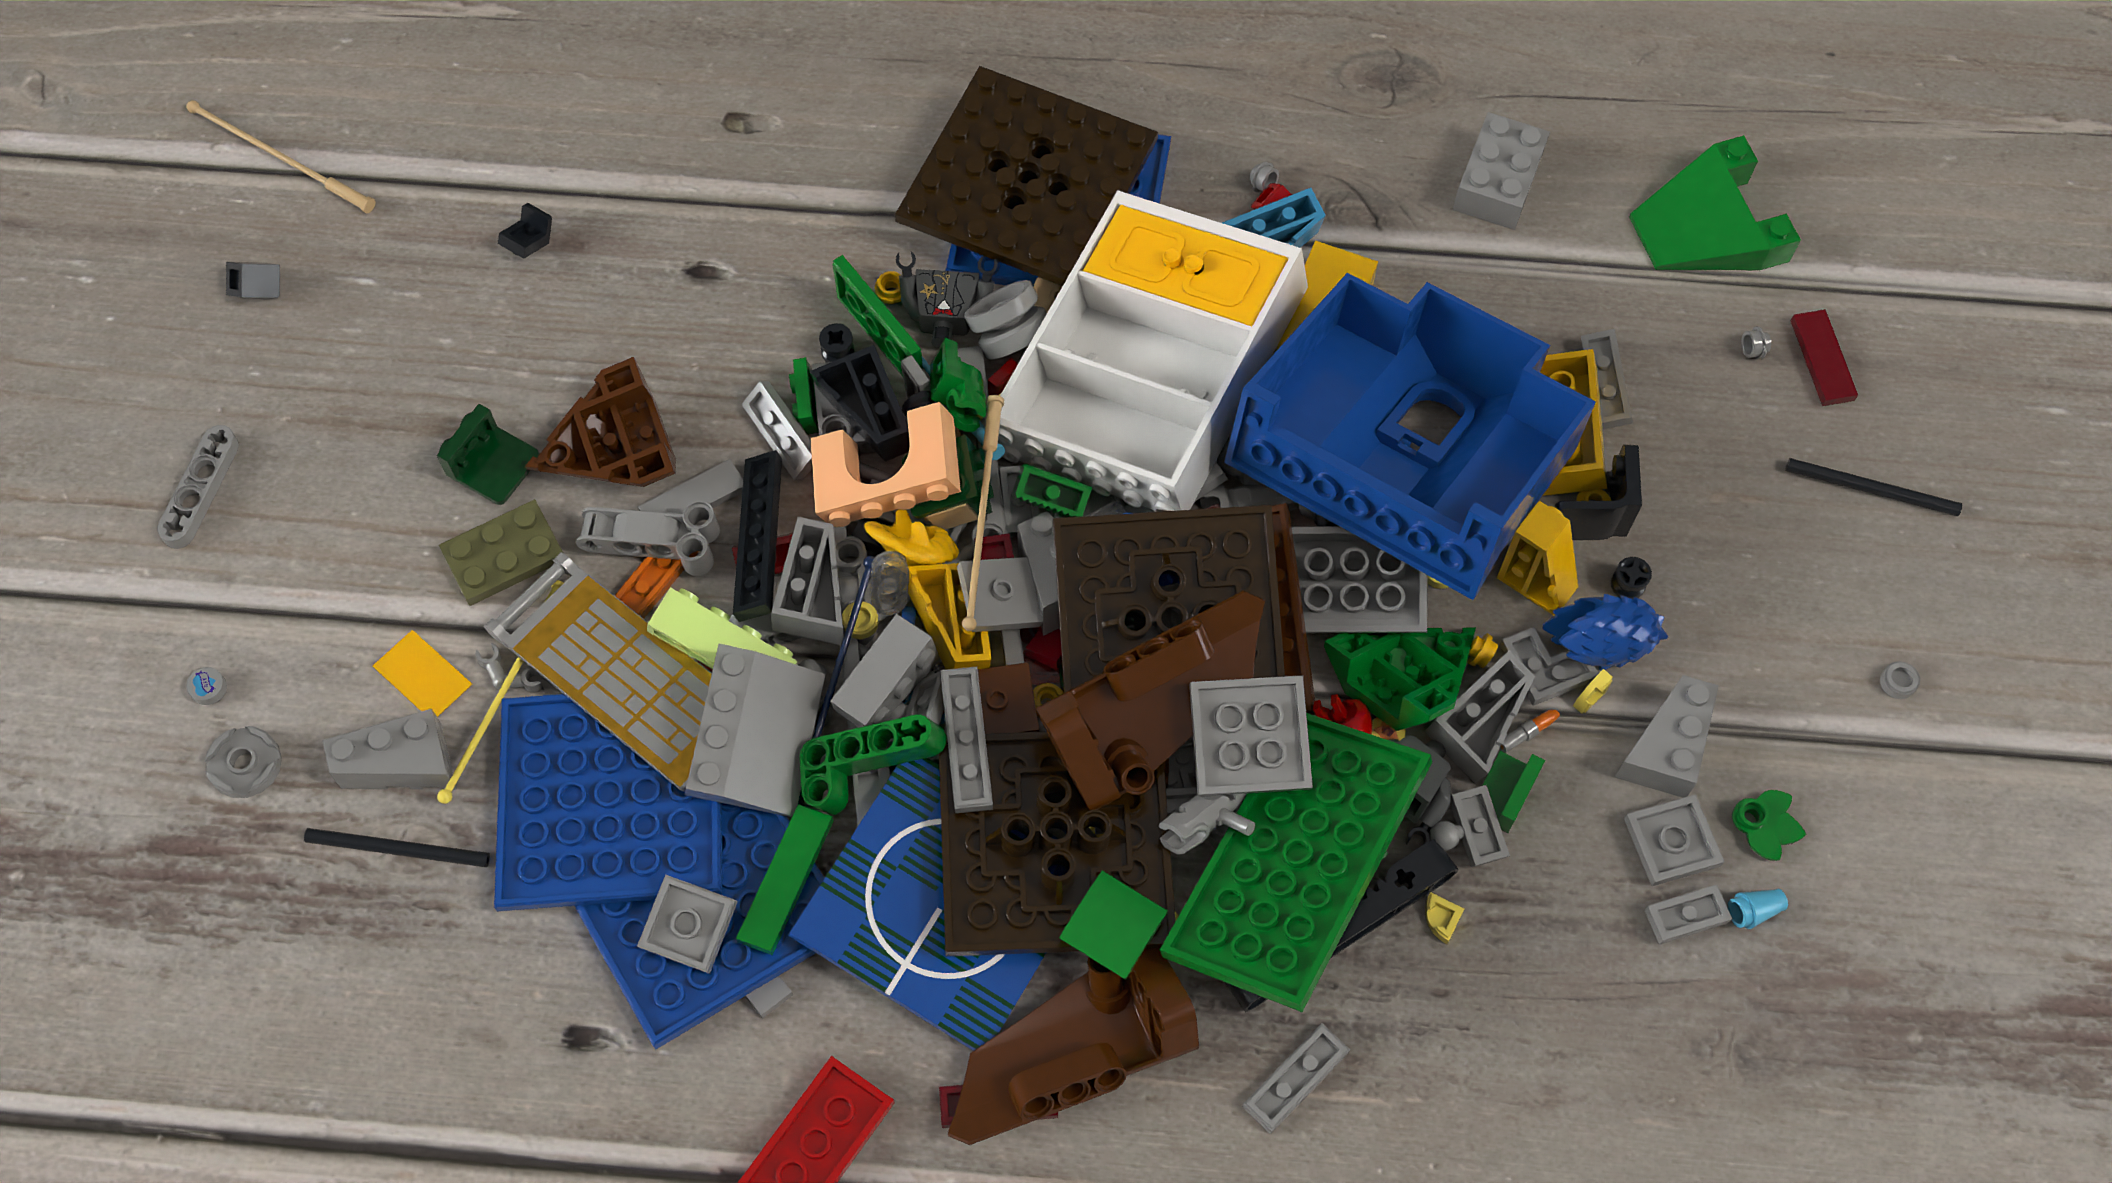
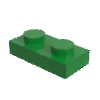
[789,357,819,435]

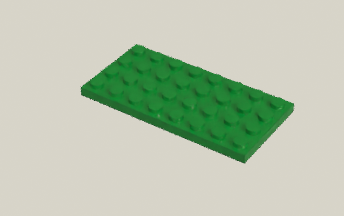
[1160,713,1432,1012]

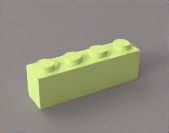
[647,587,797,669]

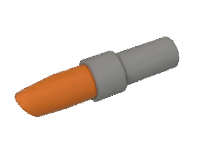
[1500,709,1560,753]

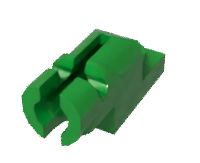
[930,337,986,432]

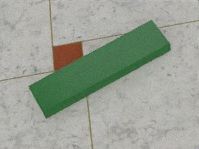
[736,804,834,955]

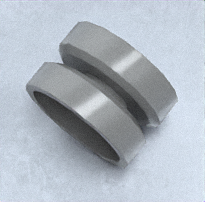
[964,280,1047,359]

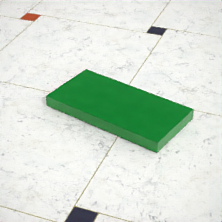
[832,255,923,377]

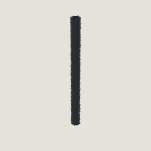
[1785,458,1962,516]
[304,828,490,868]

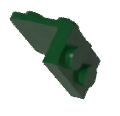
[437,404,540,505]
[902,435,994,519]

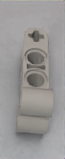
[576,501,720,576]

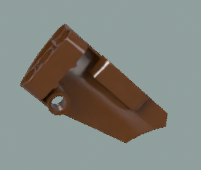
[1036,590,1265,811]
[948,948,1199,1145]

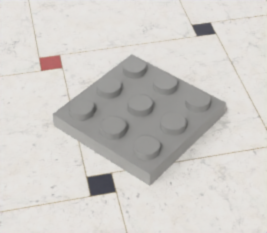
[1189,676,1313,796]

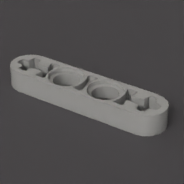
[157,425,239,549]

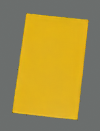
[372,630,472,717]

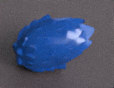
[1542,594,1668,671]

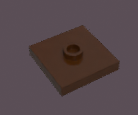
[978,662,1039,734]

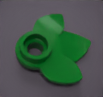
[1732,790,1806,861]

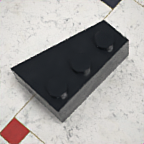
[810,345,910,462]

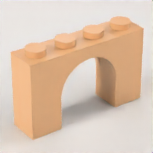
[811,402,961,527]

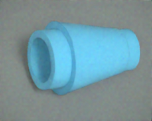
[1728,889,1788,929]

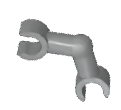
[476,643,543,692]

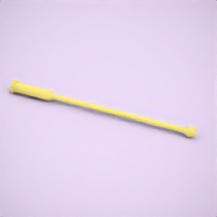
[437,580,564,804]

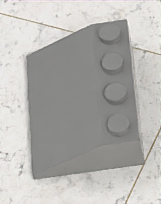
[1292,526,1428,633]
[685,644,825,817]

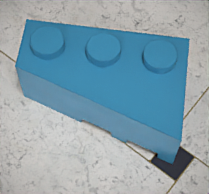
[1222,188,1326,248]

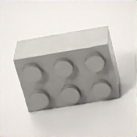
[1453,112,1550,230]

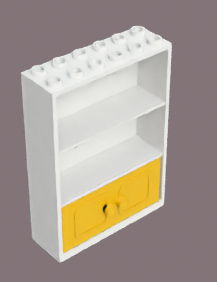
[998,190,1308,512]

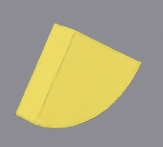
[1573,669,1613,714]
[1425,892,1464,944]

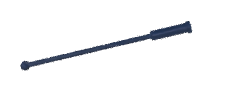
[798,556,878,806]

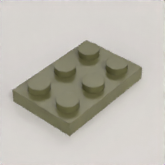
[439,499,563,606]

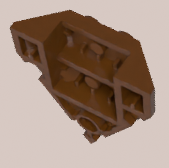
[525,357,676,487]

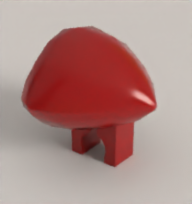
[1313,694,1372,734]

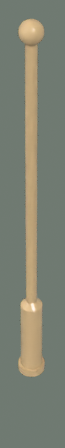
[186,100,376,214]
[962,395,1004,631]

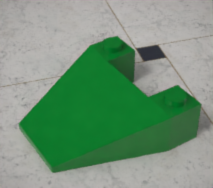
[1629,135,1801,271]

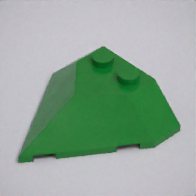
[1324,627,1476,731]

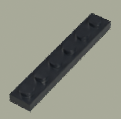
[733,450,782,622]

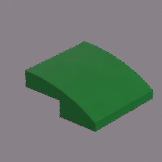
[1059,870,1168,979]

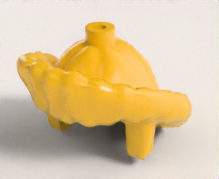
[864,509,959,570]

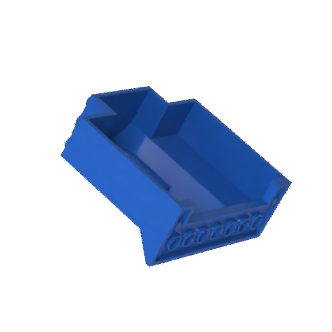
[1224,273,1596,600]

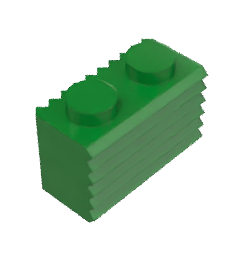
[1011,464,1092,518]

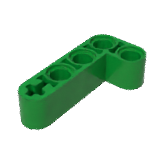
[799,714,947,815]

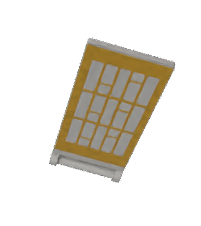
[484,552,712,791]

